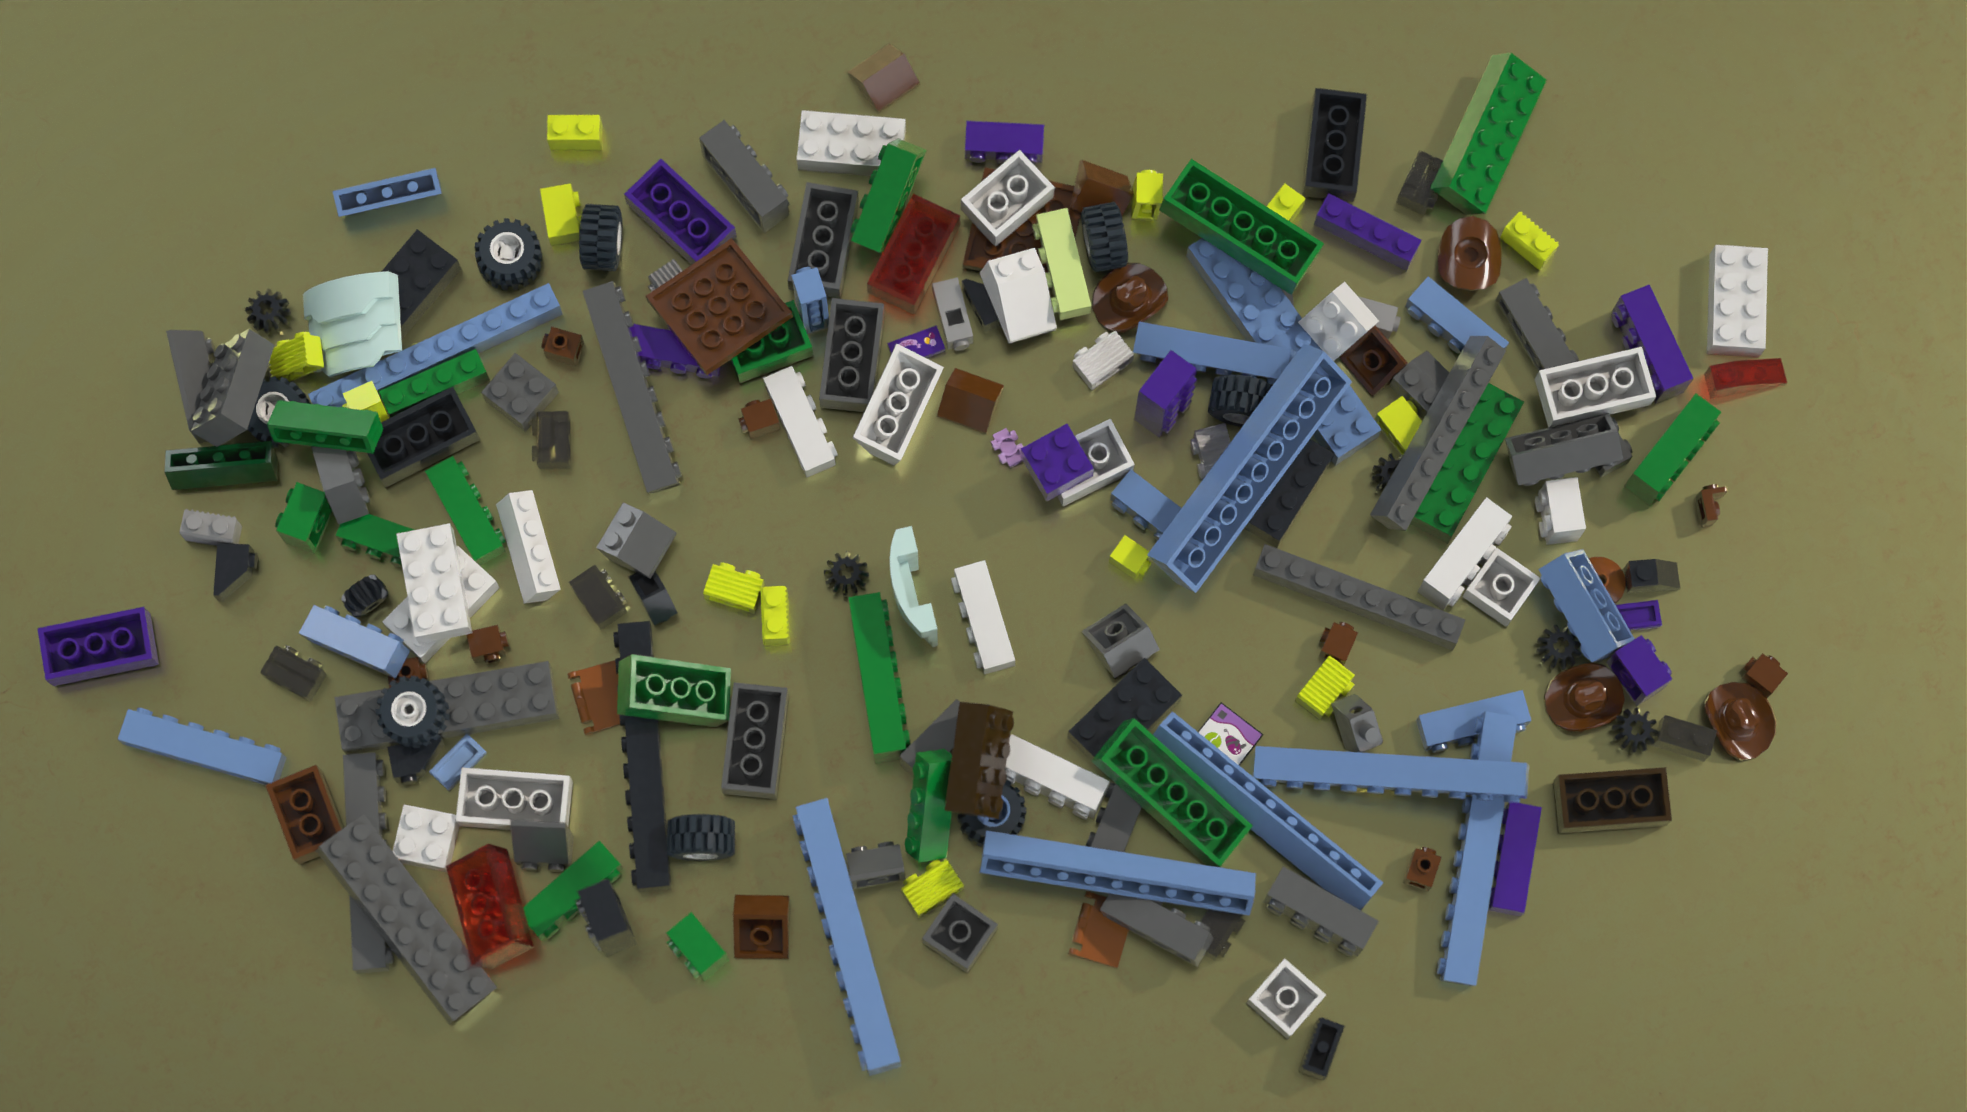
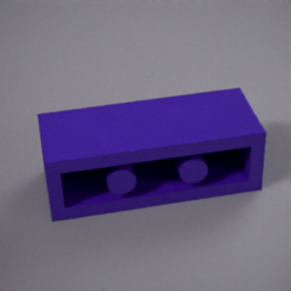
[965,121,1044,165]

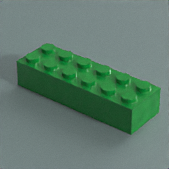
[1430,52,1547,215]
[1159,159,1324,295]
[1410,383,1524,544]
[848,592,911,764]
[1091,718,1253,867]

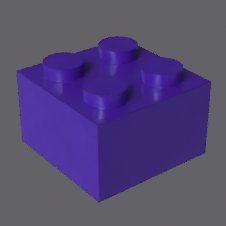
[1020,424,1094,502]
[1606,635,1672,706]

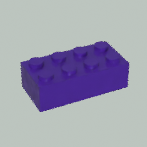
[624,159,737,265]
[1611,284,1694,404]
[1134,350,1197,437]
[37,607,159,686]

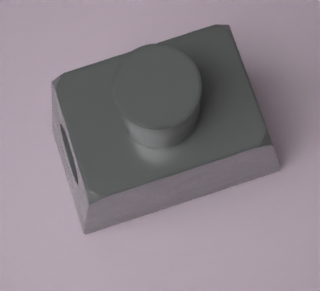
[1331,694,1383,753]

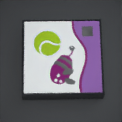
[1198,702,1264,766]

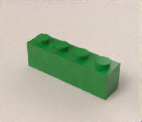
[379,349,490,418]
[267,400,383,453]
[425,456,506,566]
[335,514,415,568]
[904,749,952,863]
[517,840,623,940]

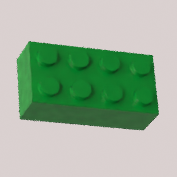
[850,138,927,253]
[1624,393,1721,506]
[617,654,731,727]

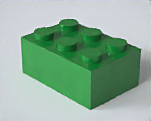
[731,300,813,383]

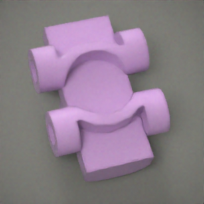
[990,428,1024,468]

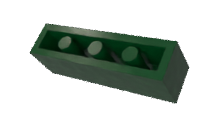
[165,441,278,490]

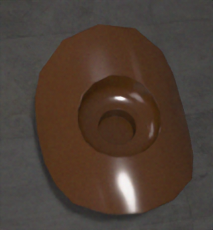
[1438,216,1502,291]
[1092,263,1168,332]
[1544,663,1625,731]
[1705,682,1776,761]

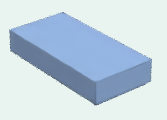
[429,734,487,791]

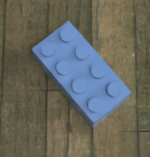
[1538,549,1635,662]

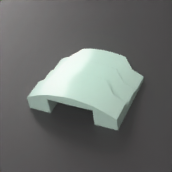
[303,271,402,377]
[890,526,938,647]

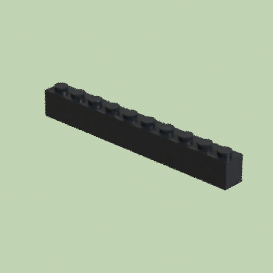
[613,621,672,893]

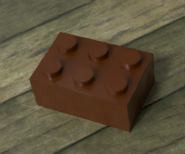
[265,765,343,864]

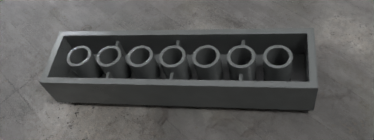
[335,661,559,755]
[316,814,497,1024]

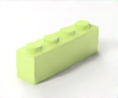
[1032,208,1091,320]

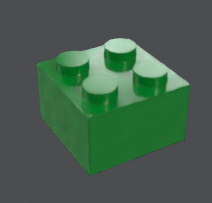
[275,482,332,554]
[666,912,729,981]

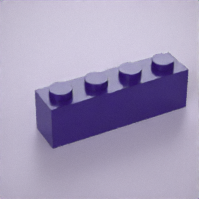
[1314,193,1422,271]
[630,324,721,378]
[1489,802,1542,917]

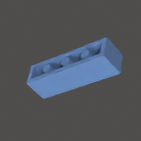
[332,167,442,217]
[792,267,829,334]
[1405,277,1509,353]
[1110,469,1182,541]
[299,605,410,679]
[1416,690,1531,753]

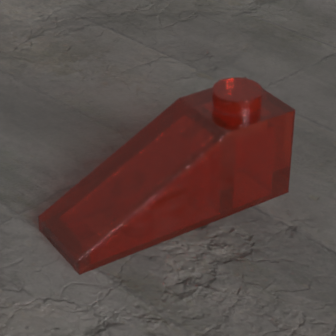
[1704,358,1787,399]

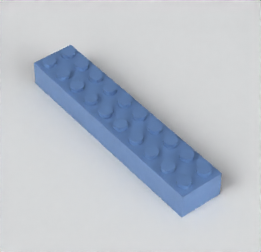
[1186,238,1382,466]
[1147,343,1352,593]
[792,798,901,1076]

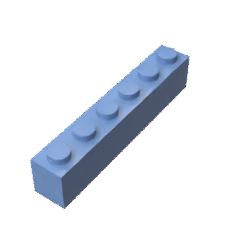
[1133,322,1297,385]
[117,707,286,785]

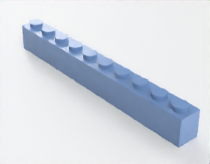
[308,283,563,407]
[1153,711,1383,910]
[1437,711,1518,986]
[1253,746,1529,803]
[980,831,1256,915]

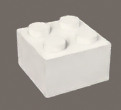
[1298,282,1379,361]
[1535,477,1586,545]
[1463,548,1541,627]
[393,805,459,873]
[1247,959,1326,1039]

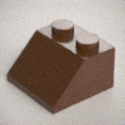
[733,895,790,959]

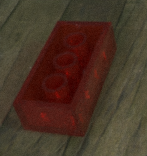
[867,194,960,315]
[446,843,534,970]

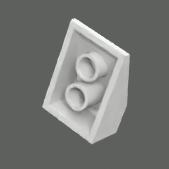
[979,248,1057,343]

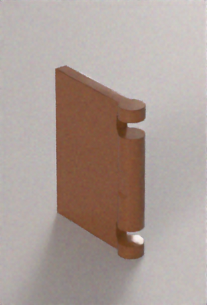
[567,660,620,735]
[1068,891,1128,968]

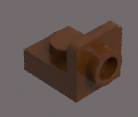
[1696,484,1727,527]

